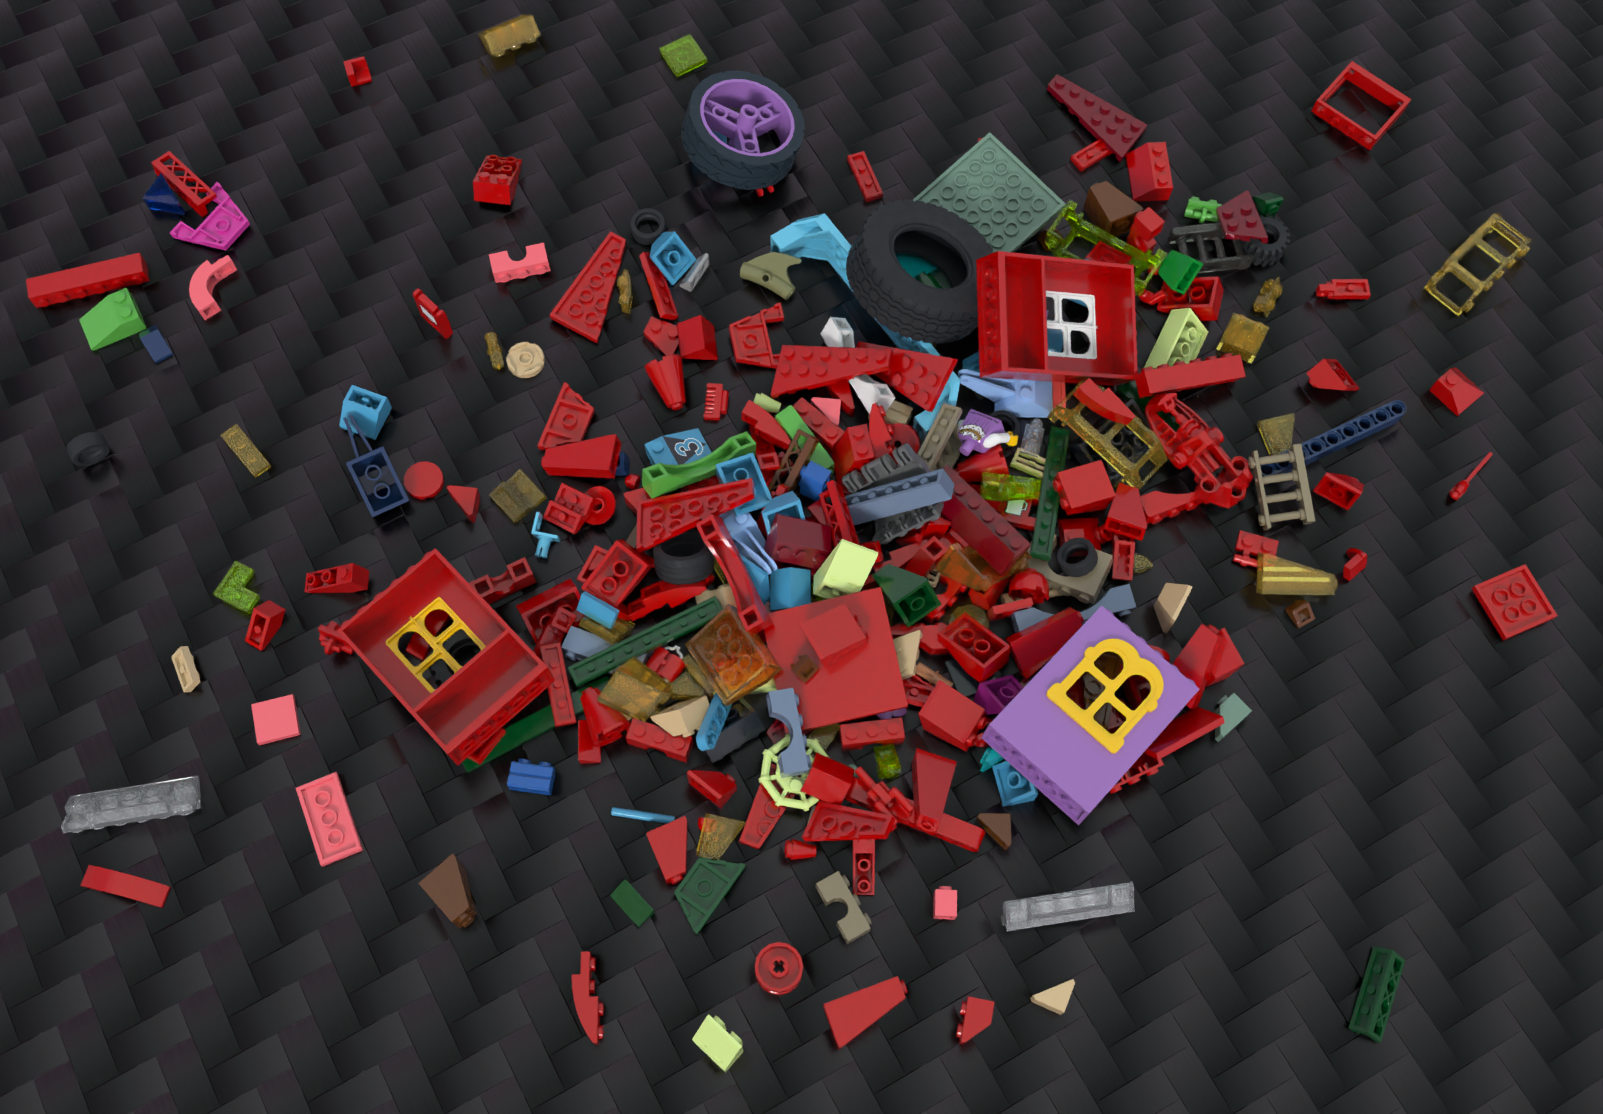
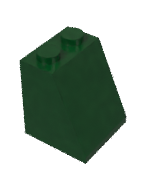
[872,564,942,627]

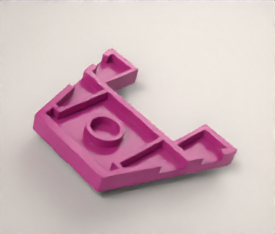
[170,182,250,251]

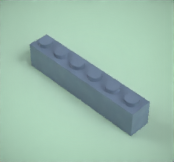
[845,468,954,525]

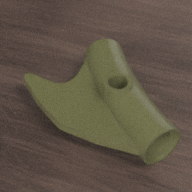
[740,251,802,300]

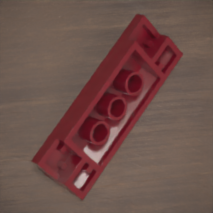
[940,464,1031,576]

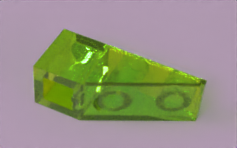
[980,472,1042,501]

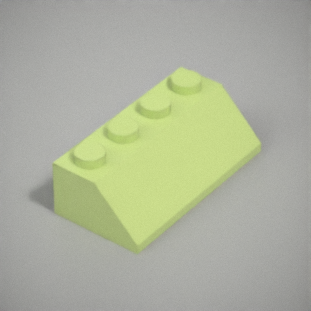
[1144,308,1208,392]

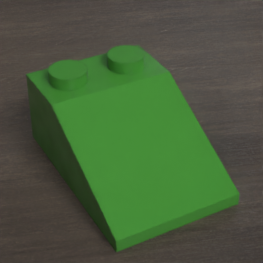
[79,288,147,351]

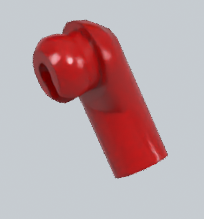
[1138,289,1168,305]

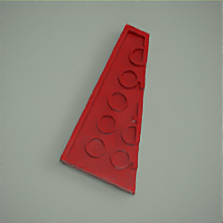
[550,231,627,344]
[636,478,755,553]

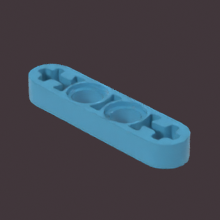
[696,691,732,751]

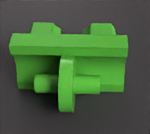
[1184,196,1222,224]

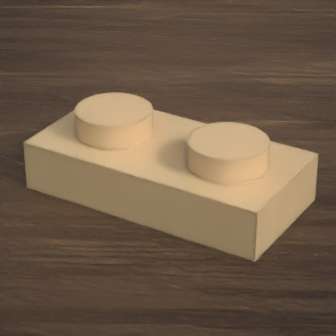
[171,646,201,692]

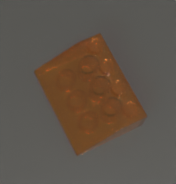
[685,604,782,706]

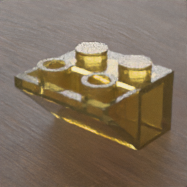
[1216,313,1269,364]

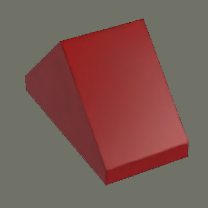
[446,485,481,524]

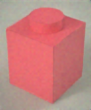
[933,886,957,920]

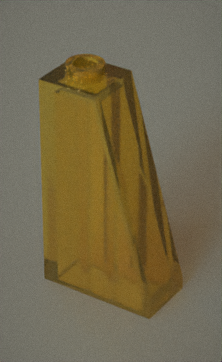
[1256,552,1337,595]

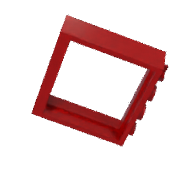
[1311,61,1411,150]

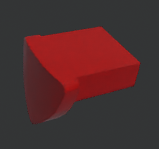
[1343,548,1367,581]

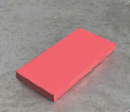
[296,772,363,867]

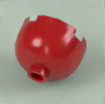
[1008,568,1049,604]

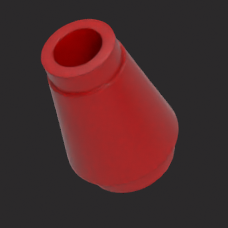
[784,839,816,860]

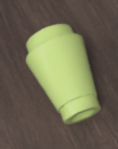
[753,393,781,414]

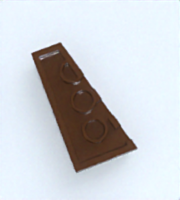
[1082,651,1122,731]

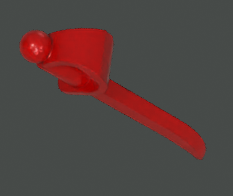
[1449,452,1493,500]

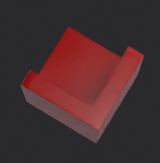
[343,56,372,86]

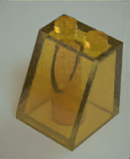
[597,656,673,722]

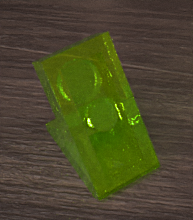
[873,744,901,779]

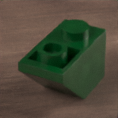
[1252,192,1284,219]

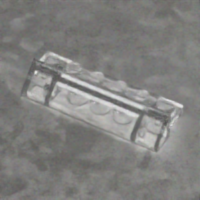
[61,776,201,833]
[1001,882,1134,931]

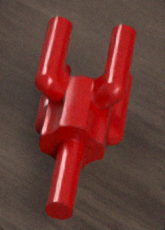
[855,766,915,832]

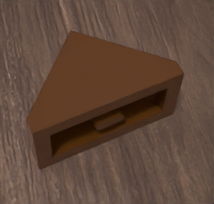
[975,813,1011,850]

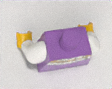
[957,409,1018,456]

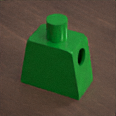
[1158,250,1204,295]

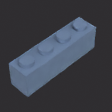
[561,626,648,681]

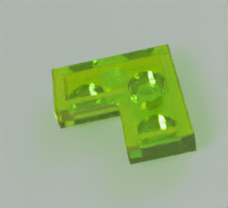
[213,561,260,614]

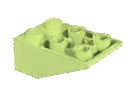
[813,539,878,599]
[692,1014,743,1072]

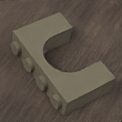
[1019,534,1113,604]

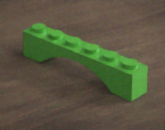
[642,431,756,499]

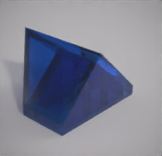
[142,173,185,215]

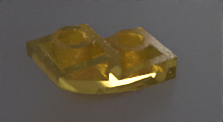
[617,269,632,314]

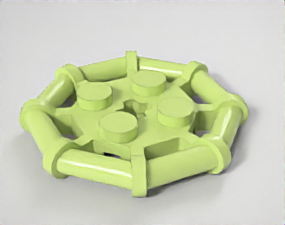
[759,734,829,811]

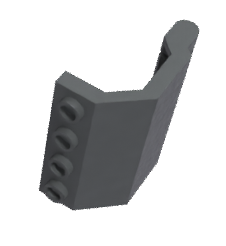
[842,443,944,545]

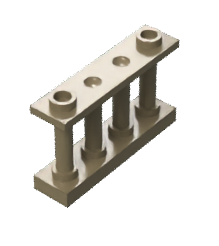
[917,403,962,471]
[1248,444,1315,531]

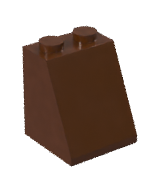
[1083,181,1143,242]
[418,853,476,929]

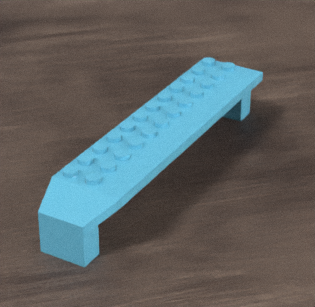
[770,213,960,446]

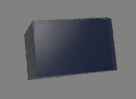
[139,325,173,363]

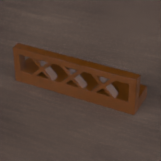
[768,429,820,494]

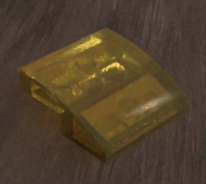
[489,469,547,522]
[579,616,635,645]

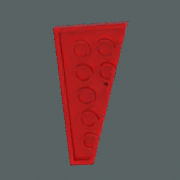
[856,342,958,412]
[771,345,893,399]

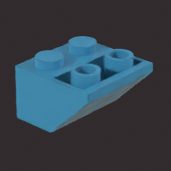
[339,385,392,440]

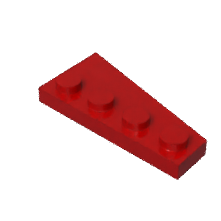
[802,801,895,841]

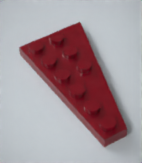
[1047,74,1147,162]

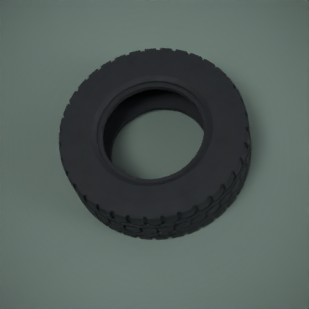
[846,199,994,344]

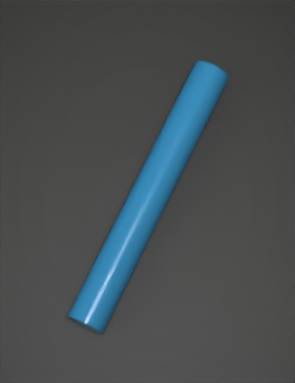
[611,807,675,824]

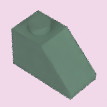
[1215,693,1252,742]

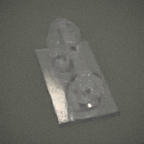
[1019,418,1045,458]

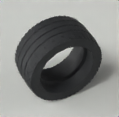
[653,529,714,585]

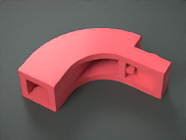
[189,255,237,320]

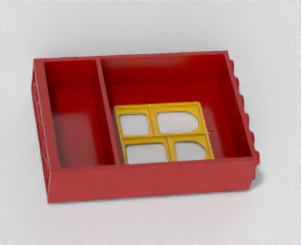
[336,548,555,766]

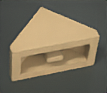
[1030,979,1075,1015]

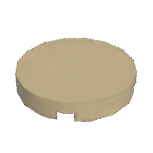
[506,342,545,378]

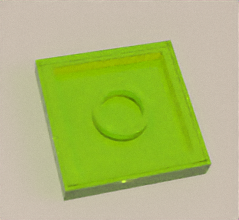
[659,34,707,77]

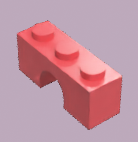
[489,243,550,283]

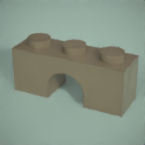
[816,871,872,944]

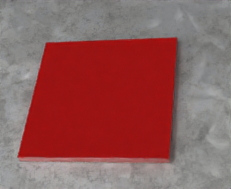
[764,587,908,734]

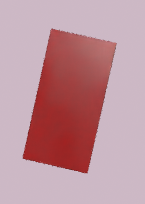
[1143,707,1225,760]

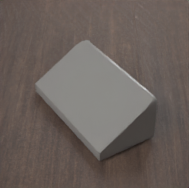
[680,253,709,292]

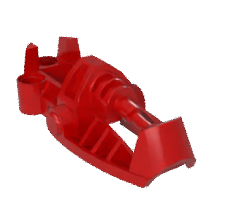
[1145,393,1249,509]

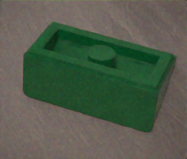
[610,879,655,927]

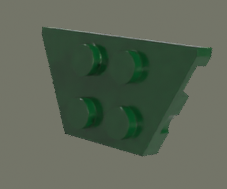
[674,857,746,935]

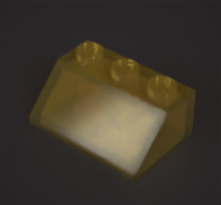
[478,14,540,57]

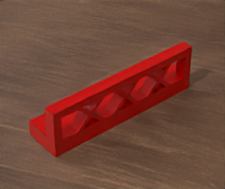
[151,151,217,217]
[819,480,860,547]

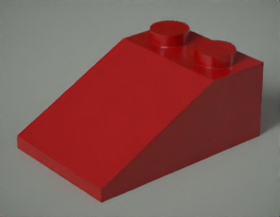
[1157,277,1224,321]
[581,539,654,609]
[937,612,1011,683]

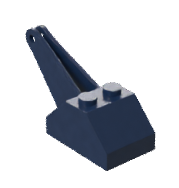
[343,414,409,517]

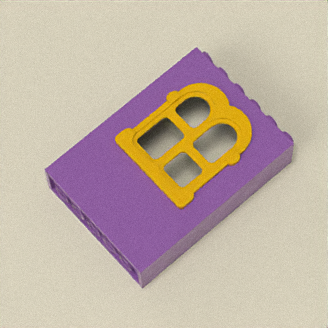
[981,606,1199,825]

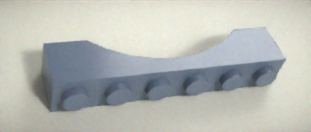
[1011,584,1136,633]

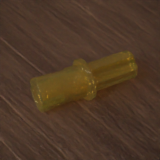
[485,332,504,369]

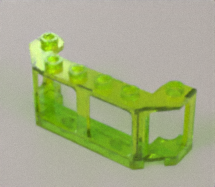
[1044,200,1167,296]

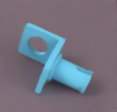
[531,512,561,559]

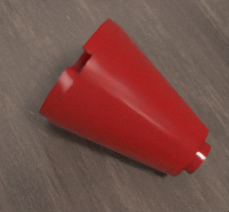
[645,354,686,410]
[955,443,1010,483]
[580,687,631,747]

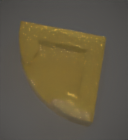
[1133,554,1153,574]

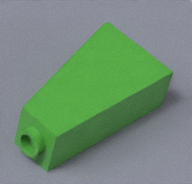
[775,405,835,477]

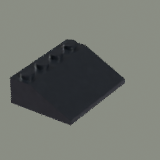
[1068,398,1160,490]

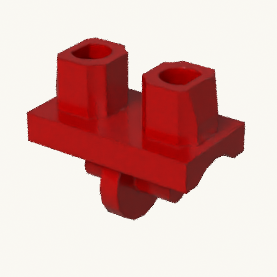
[318,621,354,655]

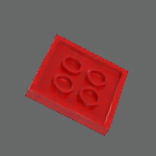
[1471,564,1558,641]

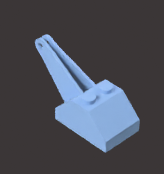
[958,369,1053,418]
[719,509,778,575]

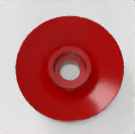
[585,486,616,525]

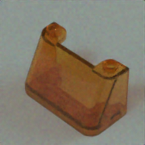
[936,542,1032,591]

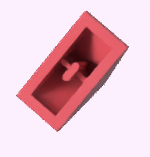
[811,397,841,427]

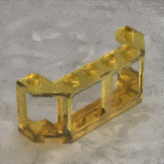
[1424,213,1533,316]
[1047,380,1168,490]

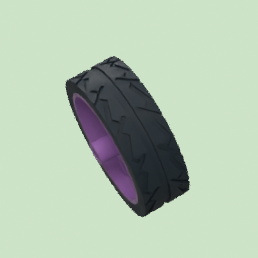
[681,70,805,190]

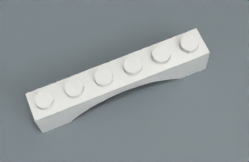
[821,317,895,414]

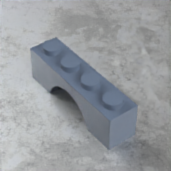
[766,688,811,778]

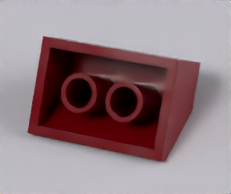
[763,513,831,569]

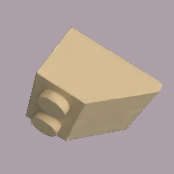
[651,696,710,737]

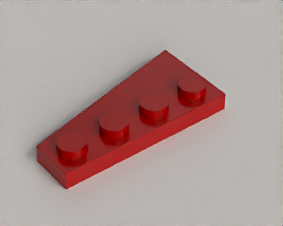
[739,763,801,849]

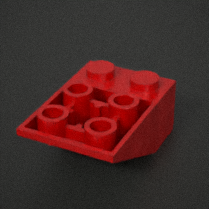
[473,155,522,205]

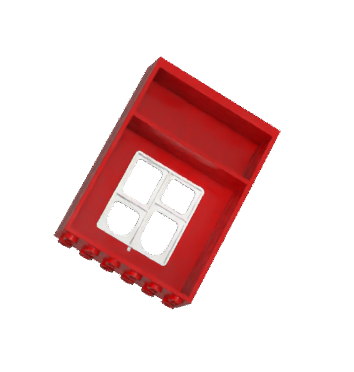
[976,251,1138,386]

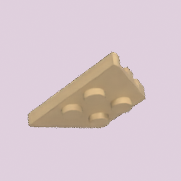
[893,630,922,680]

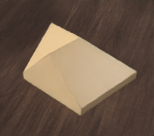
[1153,583,1192,634]

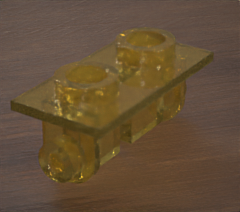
[1253,277,1282,317]

